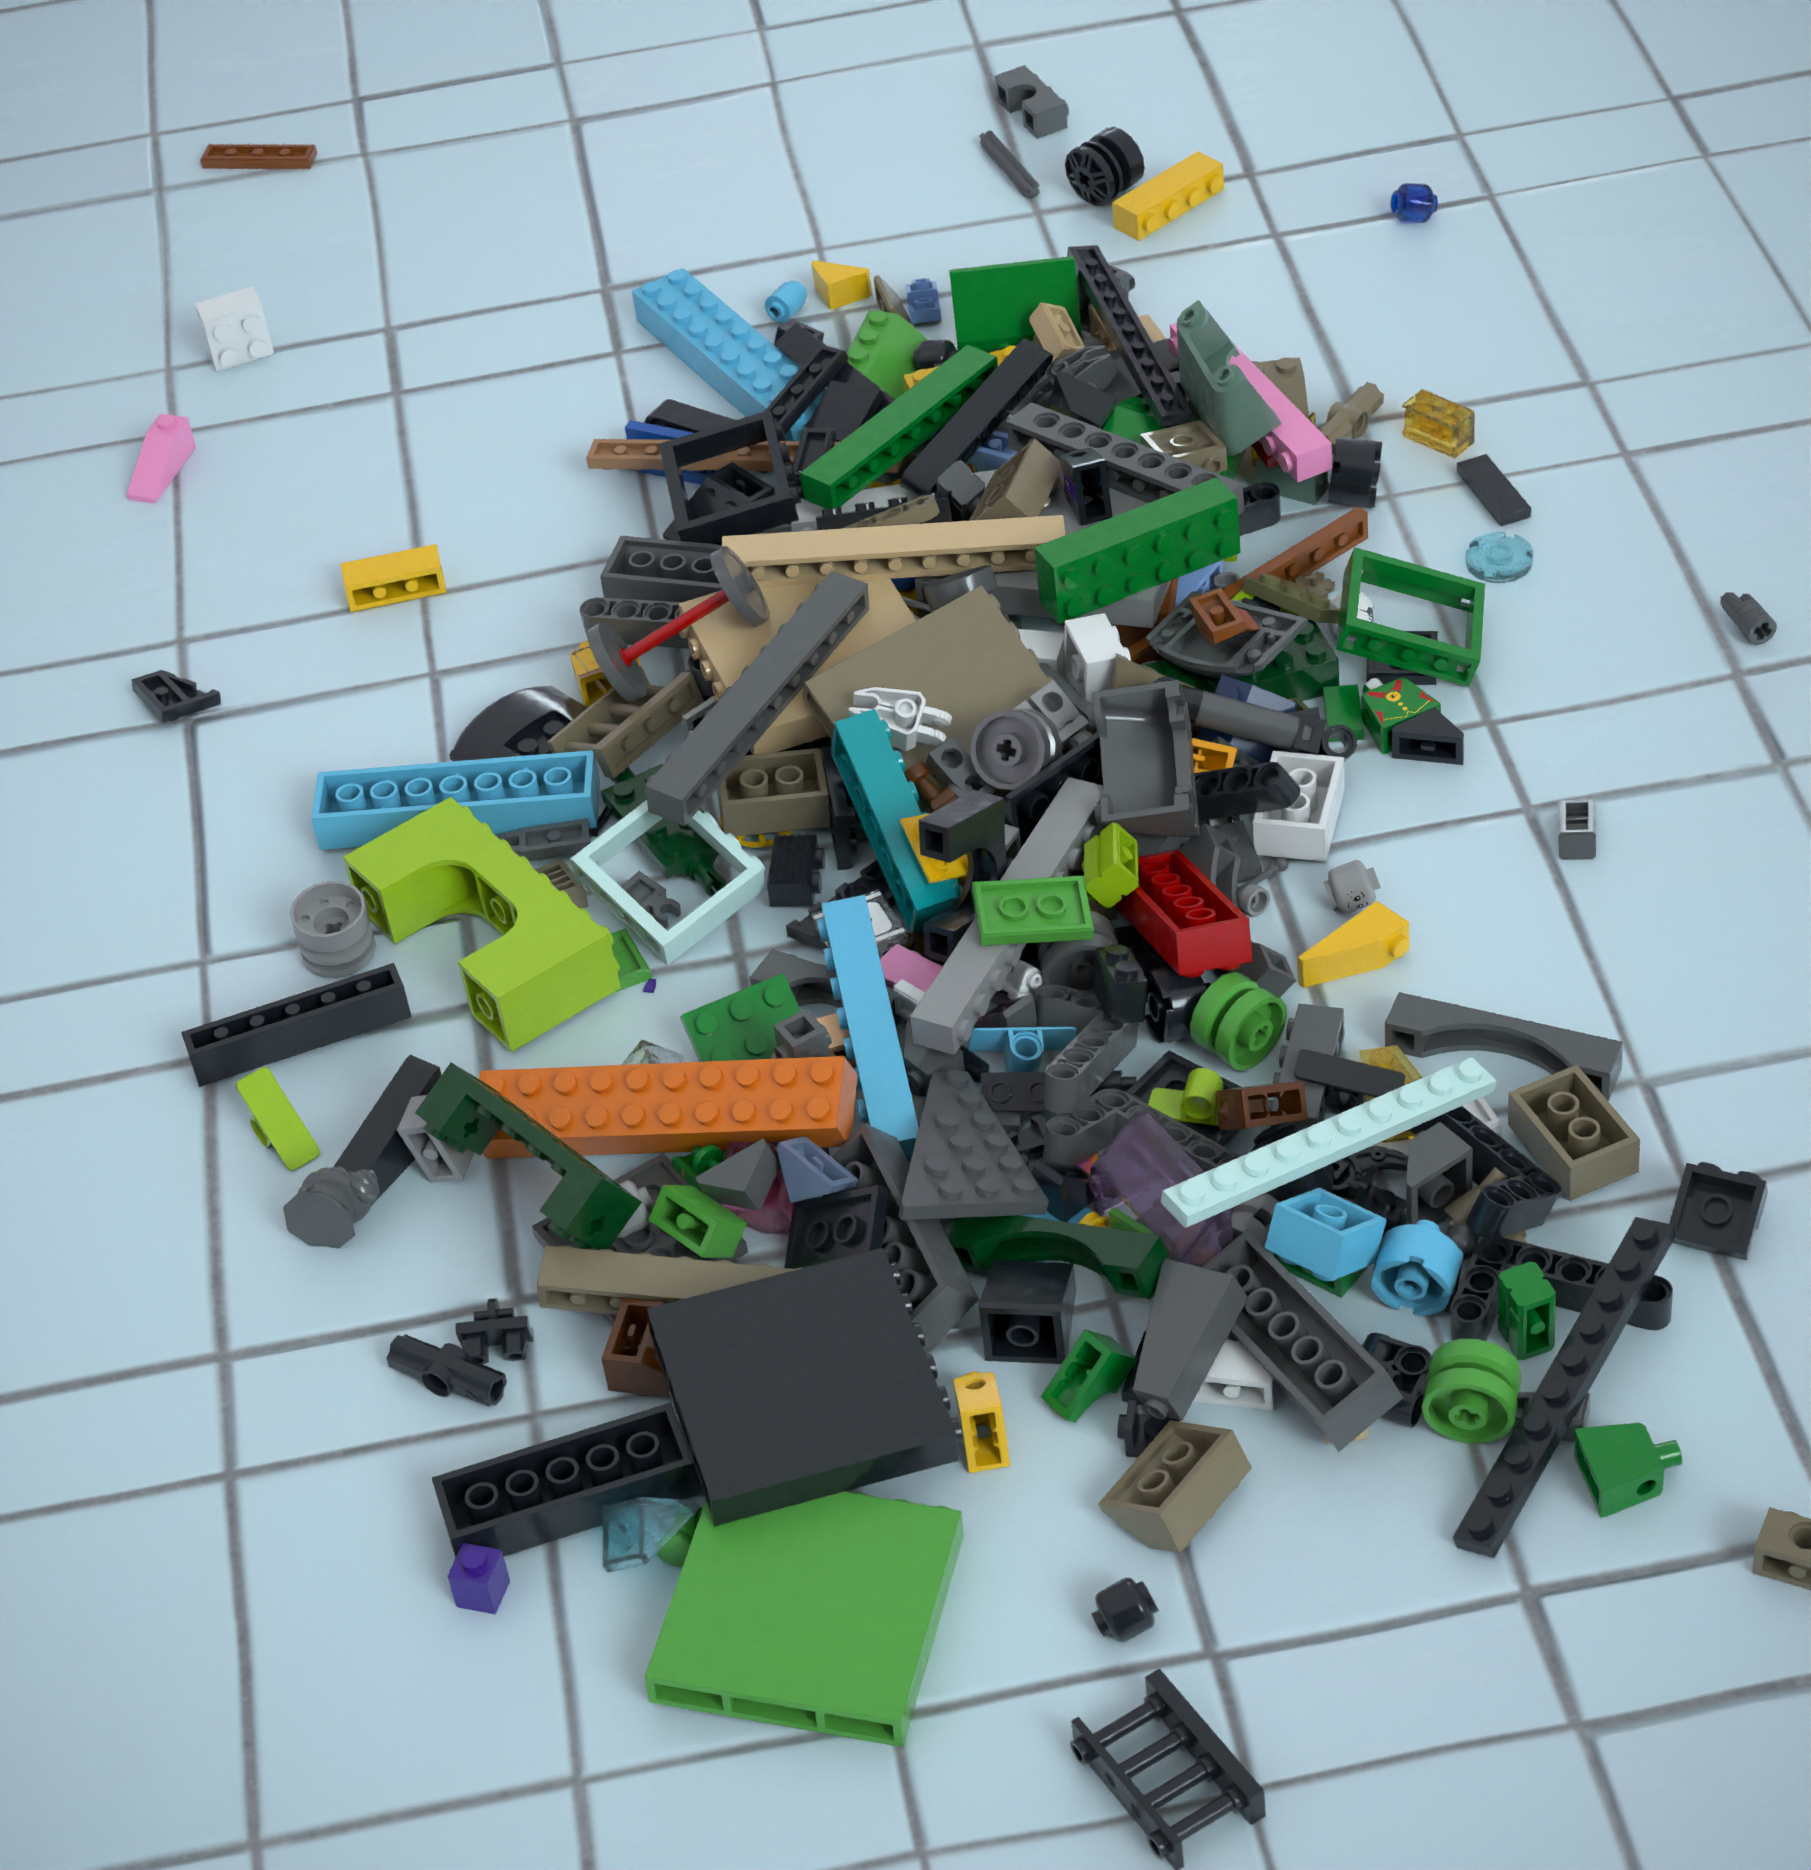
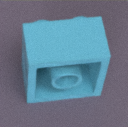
[1265,1188,1387,1281]

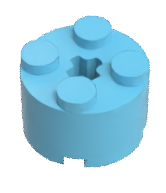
[1371,1220,1463,1316]

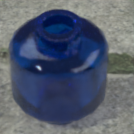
[1390,183,1438,223]

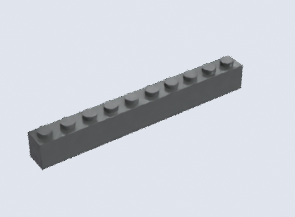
[644,571,869,826]

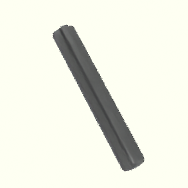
[979,130,1040,198]

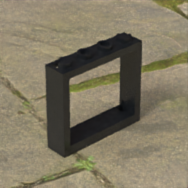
[659,410,801,544]

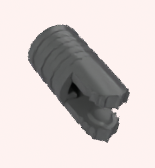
[1720,592,1777,645]

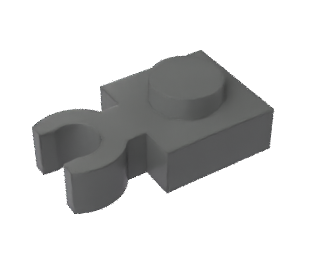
[621,871,681,929]

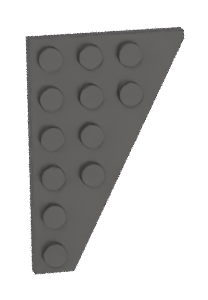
[898,1069,1049,1220]

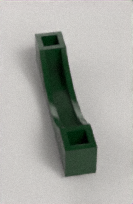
[945,1215,1170,1299]

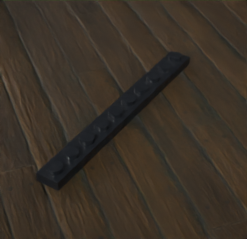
[1067,245,1193,427]
[1452,1217,1676,1558]

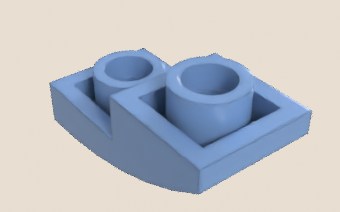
[906,278,941,324]

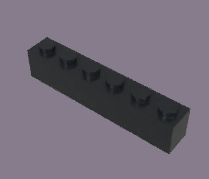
[181,963,412,1087]

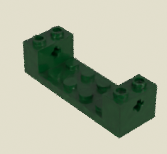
[415,1062,642,1250]

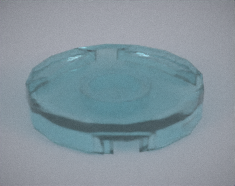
[1465,532,1533,583]

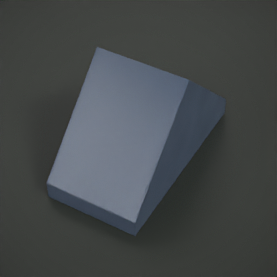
[777,1136,859,1203]

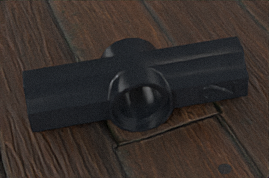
[386,1334,507,1407]

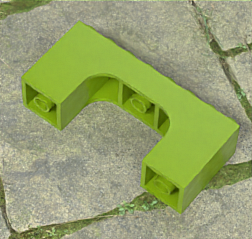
[343,797,621,1052]

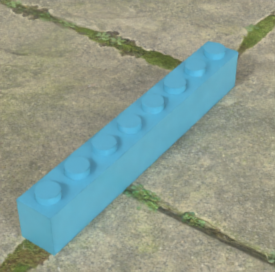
[817,895,919,1161]

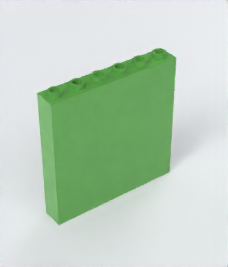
[645,1492,964,1747]

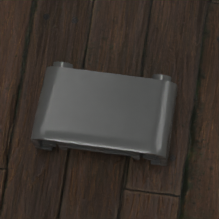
[1087,680,1200,838]

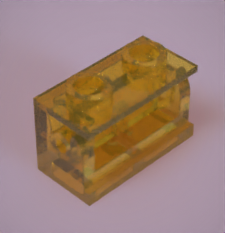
[1402,389,1475,459]

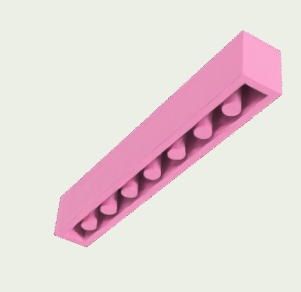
[1168,323,1332,483]

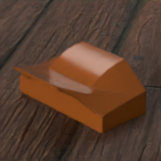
[1188,588,1260,647]

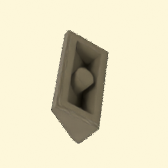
[873,275,914,327]

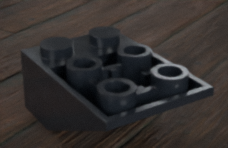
[663,462,775,545]

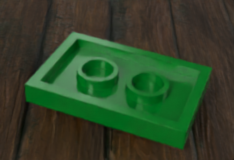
[680,973,801,1062]

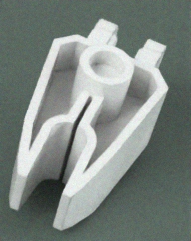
[848,687,952,751]

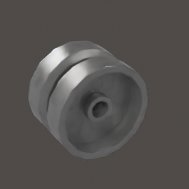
[970,708,1061,790]

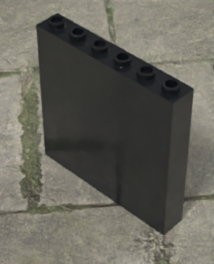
[647,1248,963,1526]

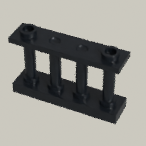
[1070,1668,1266,1870]

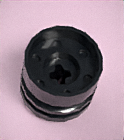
[1065,127,1145,206]

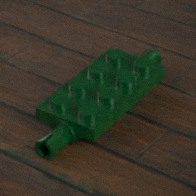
[601,763,726,896]

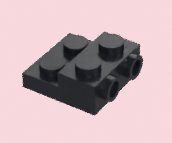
[1669,1162,1768,1260]

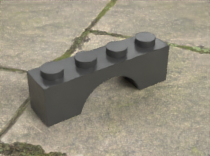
[750,949,903,1027]

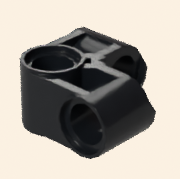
[1362,1332,1431,1428]

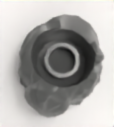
[283,1167,380,1249]

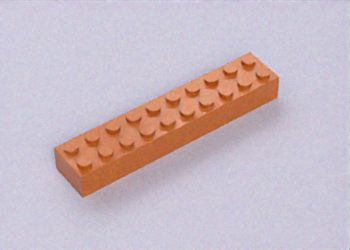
[479,1056,858,1159]

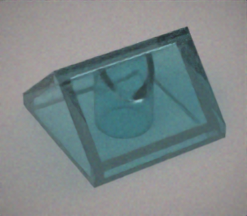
[602,1497,700,1572]

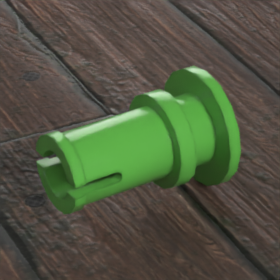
[655,1500,703,1567]

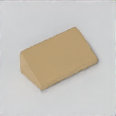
[1029,303,1085,363]

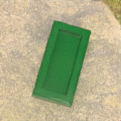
[1323,684,1364,742]

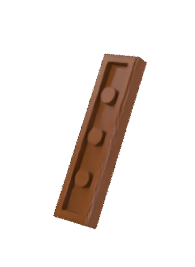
[200,144,318,169]

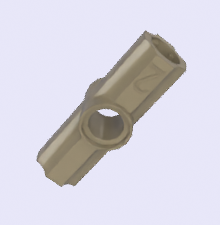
[1319,382,1384,454]

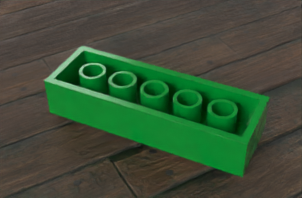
[1034,477,1241,624]

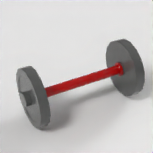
[587,546,770,703]

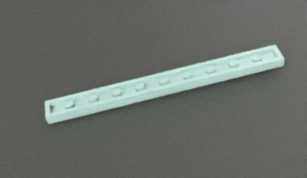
[1160,1057,1497,1228]

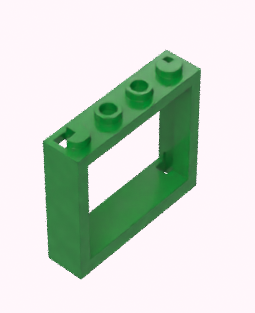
[1335,547,1485,687]

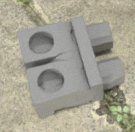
[1014,679,1090,757]

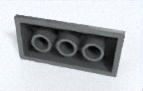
[600,536,722,602]

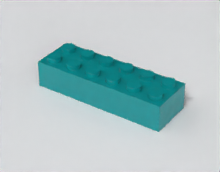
[831,709,961,934]

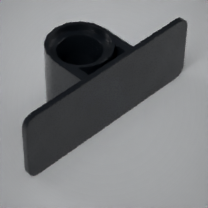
[1294,1049,1405,1114]

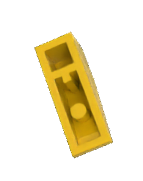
[1297,901,1410,988]

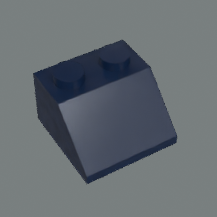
[1197,675,1298,763]

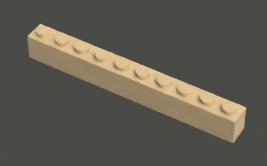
[722,515,1066,587]

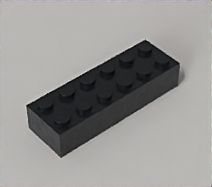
[432,1402,700,1558]

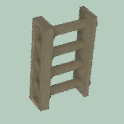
[547,667,704,778]

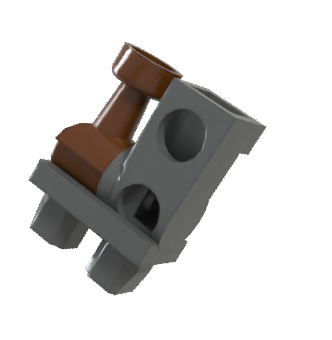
[904,736,998,814]

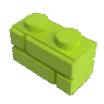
[1082,822,1139,908]

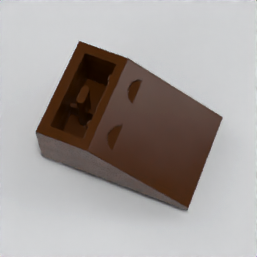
[601,1298,671,1397]

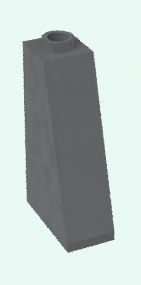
[1133,1258,1248,1421]

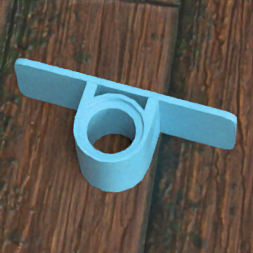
[968,1027,1077,1072]

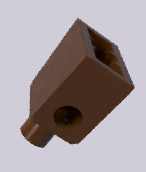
[1215,1081,1308,1130]

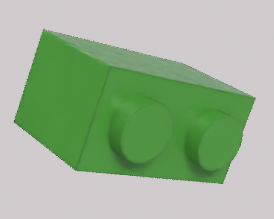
[648,1185,747,1258]

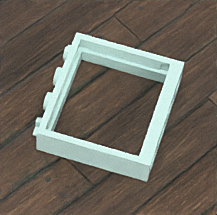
[571,800,766,965]

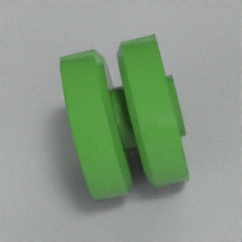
[1190,972,1287,1071]
[1421,1339,1522,1444]

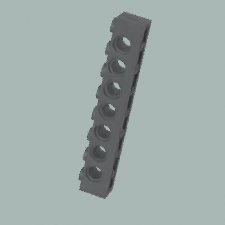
[1006,402,1244,516]

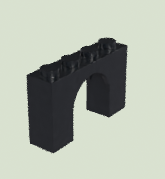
[918,790,1006,963]

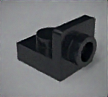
[1347,1165,1406,1231]
[1117,1399,1180,1457]

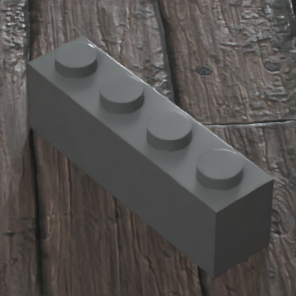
[1267,1004,1345,1129]

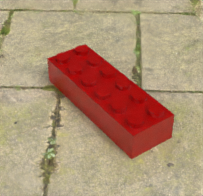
[1115,849,1252,977]

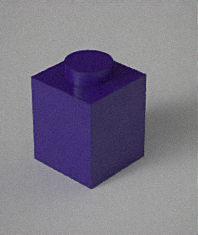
[447,1543,510,1615]

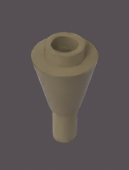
[1444,1167,1507,1226]

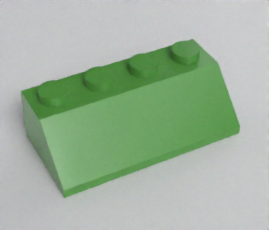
[847,311,928,400]

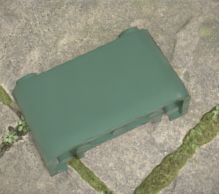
[1176,300,1282,456]

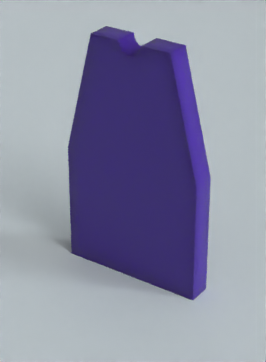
[643,978,656,993]

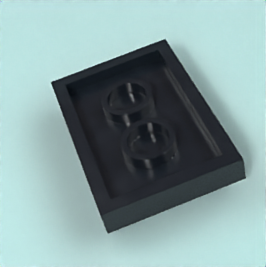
[822,746,858,870]
[1126,1050,1241,1147]
[784,1185,889,1269]

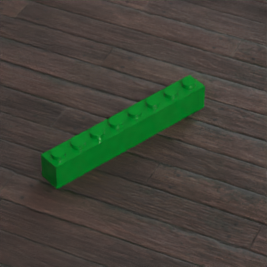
[800,345,998,509]

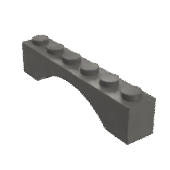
[1179,823,1296,998]
[1385,992,1623,1101]

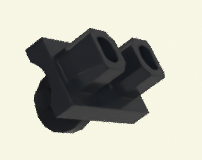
[455,1298,534,1364]

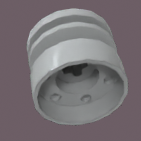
[290,881,376,978]

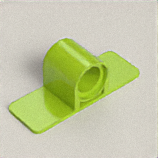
[236,1067,320,1171]
[1148,1068,1251,1129]

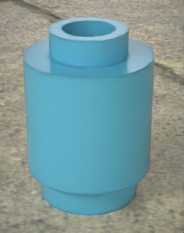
[765,280,807,323]

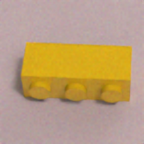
[340,544,447,612]

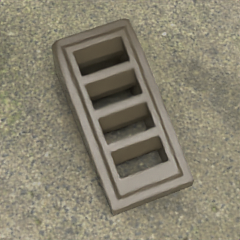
[535,859,589,909]

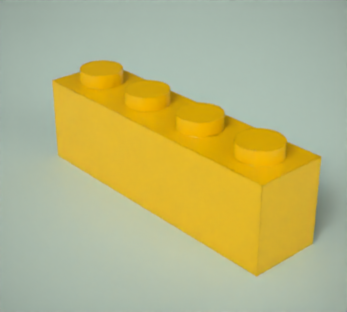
[1112,151,1224,241]

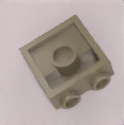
[1140,420,1228,474]

